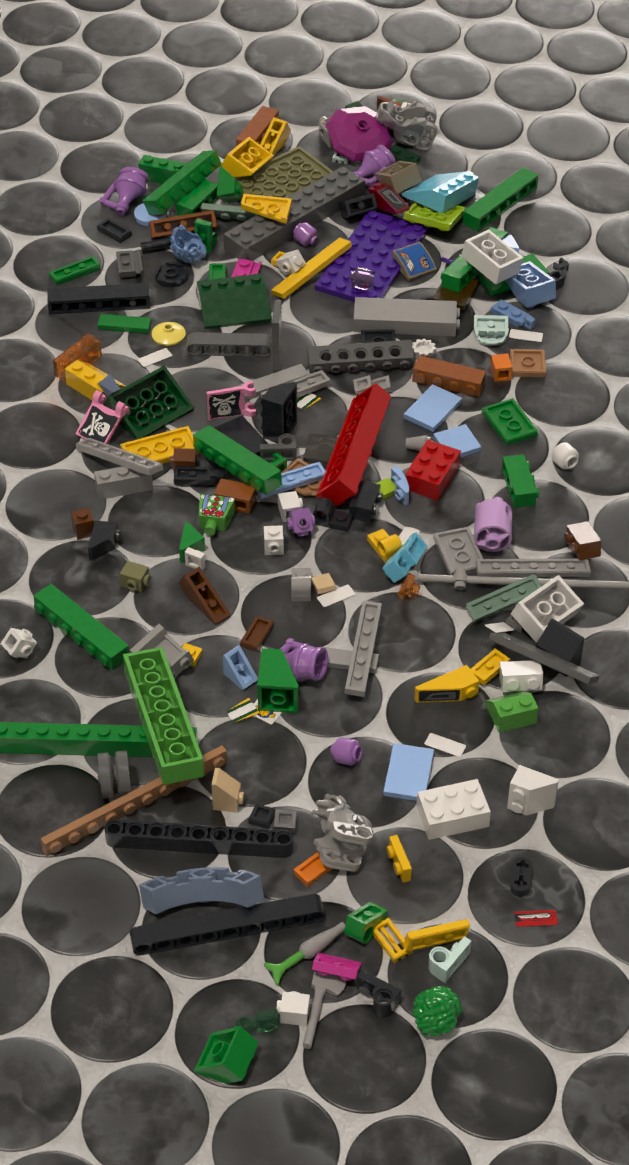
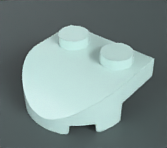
[474,315,509,345]

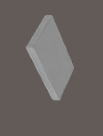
[433,527,483,575]

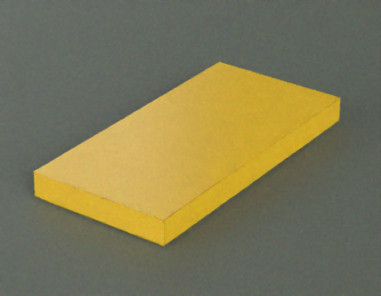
[120,426,201,464]

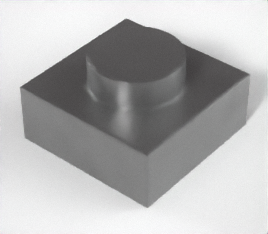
[274,810,297,833]

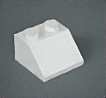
[507,765,559,816]

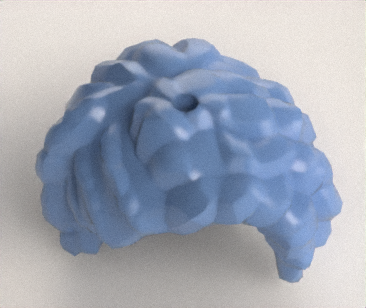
[170,225,207,264]

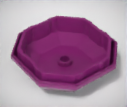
[325,106,393,162]

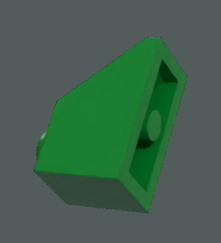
[217,167,243,203]

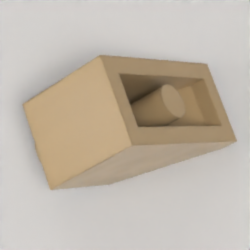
[212,768,244,813]

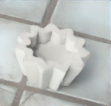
[412,339,436,359]

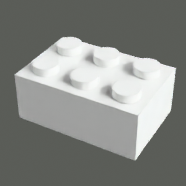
[461,230,524,284]
[511,575,584,643]
[416,779,491,840]

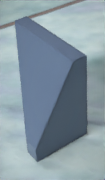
[98,374,120,397]

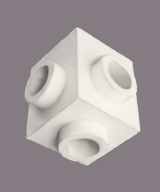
[0,628,37,658]

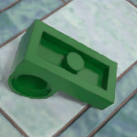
[194,219,217,253]
[344,902,388,944]

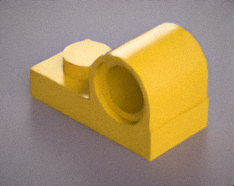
[367,529,402,563]

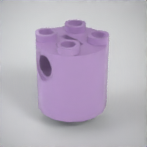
[474,497,512,552]

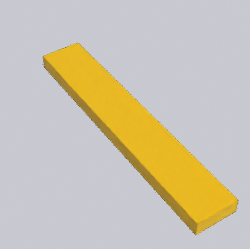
[271,237,352,299]

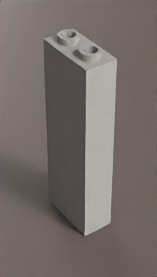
[353,297,460,336]

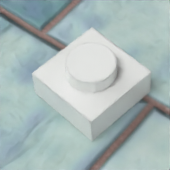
[185,547,206,571]

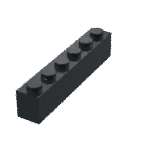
[47,283,150,314]

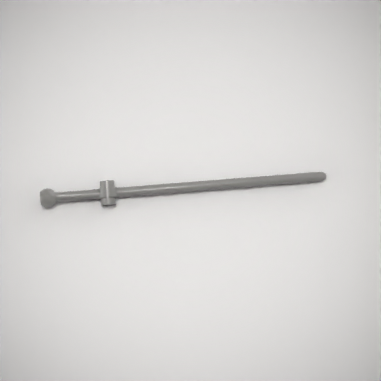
[407,568,629,590]

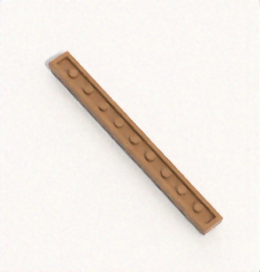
[41,745,227,856]

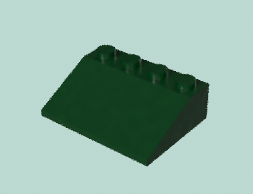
[197,273,272,329]
[104,365,195,440]

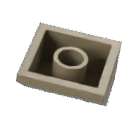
[374,161,422,195]

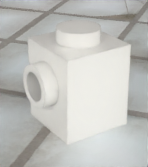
[276,250,306,275]
[278,491,303,522]
[264,525,284,555]
[276,991,310,1026]

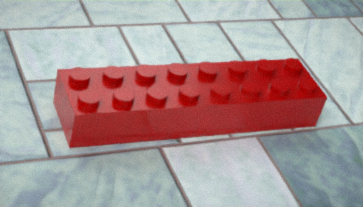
[316,383,391,507]

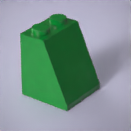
[257,648,298,714]

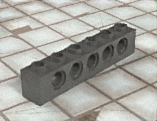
[307,340,414,374]

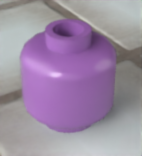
[293,222,318,247]
[330,737,363,766]

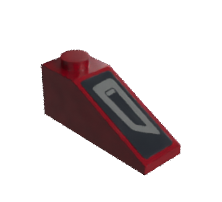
[368,182,410,215]

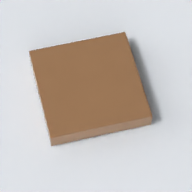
[510,349,546,377]

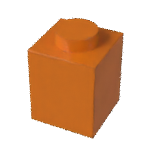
[490,353,513,382]

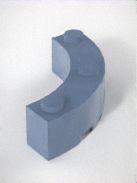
[139,867,264,914]

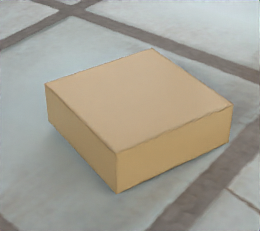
[311,573,336,594]

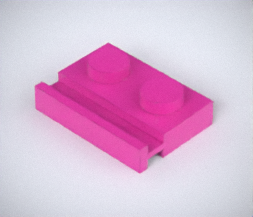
[231,259,262,277]
[312,953,361,981]

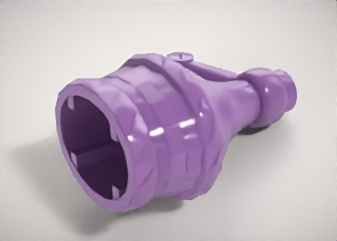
[353,145,396,187]
[99,167,149,216]
[280,638,328,682]

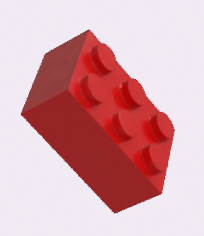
[405,440,461,501]

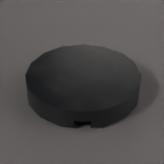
[155,262,188,288]

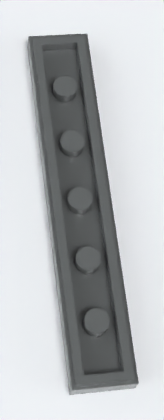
[489,632,600,684]

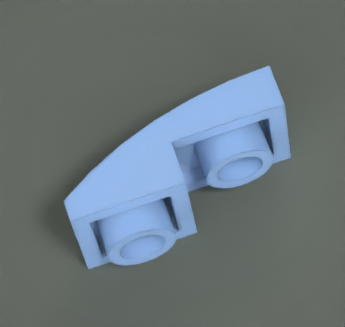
[390,466,409,506]

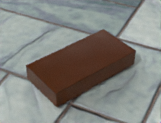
[240,616,274,653]

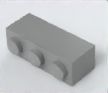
[94,466,153,500]

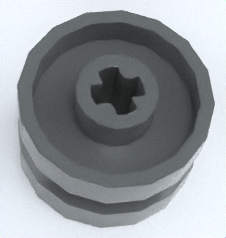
[97,750,131,799]

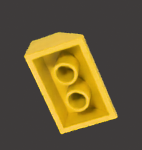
[221,137,274,177]
[65,360,126,405]

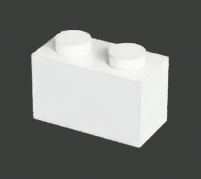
[499,660,543,692]

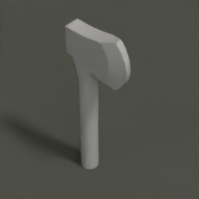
[303,972,346,1049]

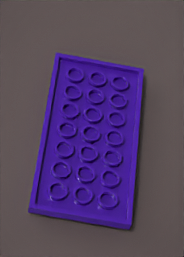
[315,211,428,302]

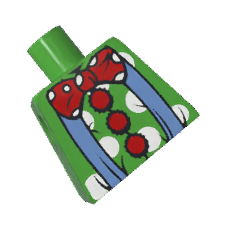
[199,494,235,535]

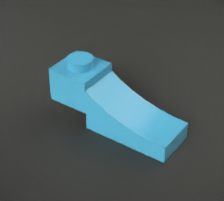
[382,532,427,583]

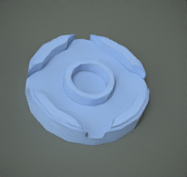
[134,203,166,226]

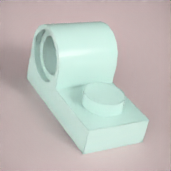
[428,936,472,983]

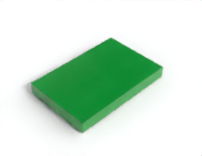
[481,398,538,446]

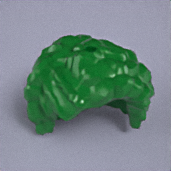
[413,986,463,1037]

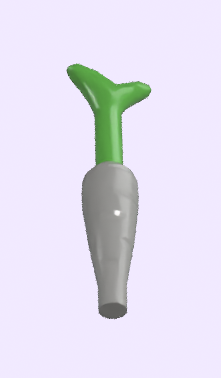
[264,922,345,986]

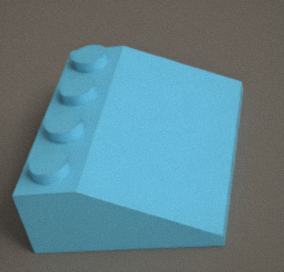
[402,172,479,213]

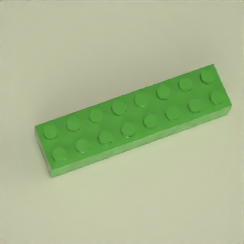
[123,647,204,785]

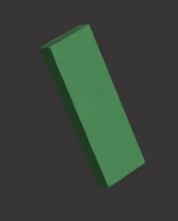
[49,256,101,286]
[98,314,151,333]

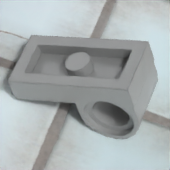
[291,568,311,601]

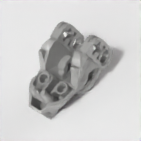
[376,99,437,150]
[312,794,373,872]

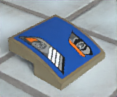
[392,242,437,281]

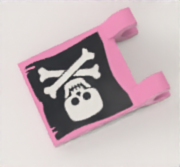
[207,381,256,420]
[75,390,130,444]

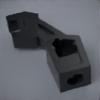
[548,258,569,290]

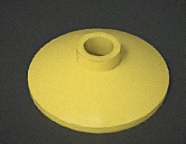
[152,322,186,346]

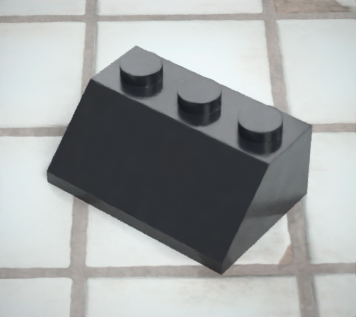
[260,381,297,443]

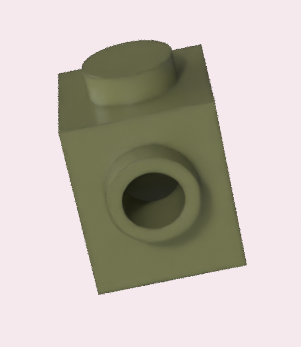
[120,561,151,593]

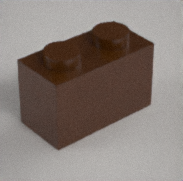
[564,521,601,560]

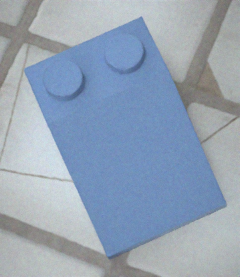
[505,261,556,307]

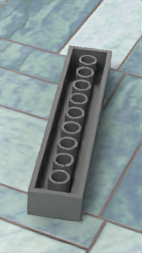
[224,166,365,261]

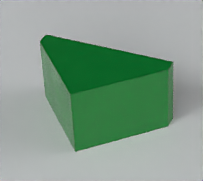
[179,522,205,563]

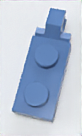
[491,299,536,330]

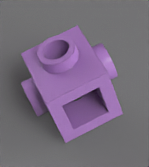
[287,508,315,536]

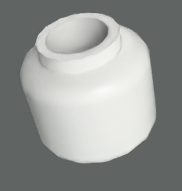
[552,443,579,470]

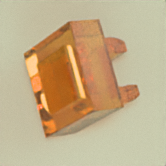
[396,573,421,600]

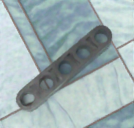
[187,332,272,357]

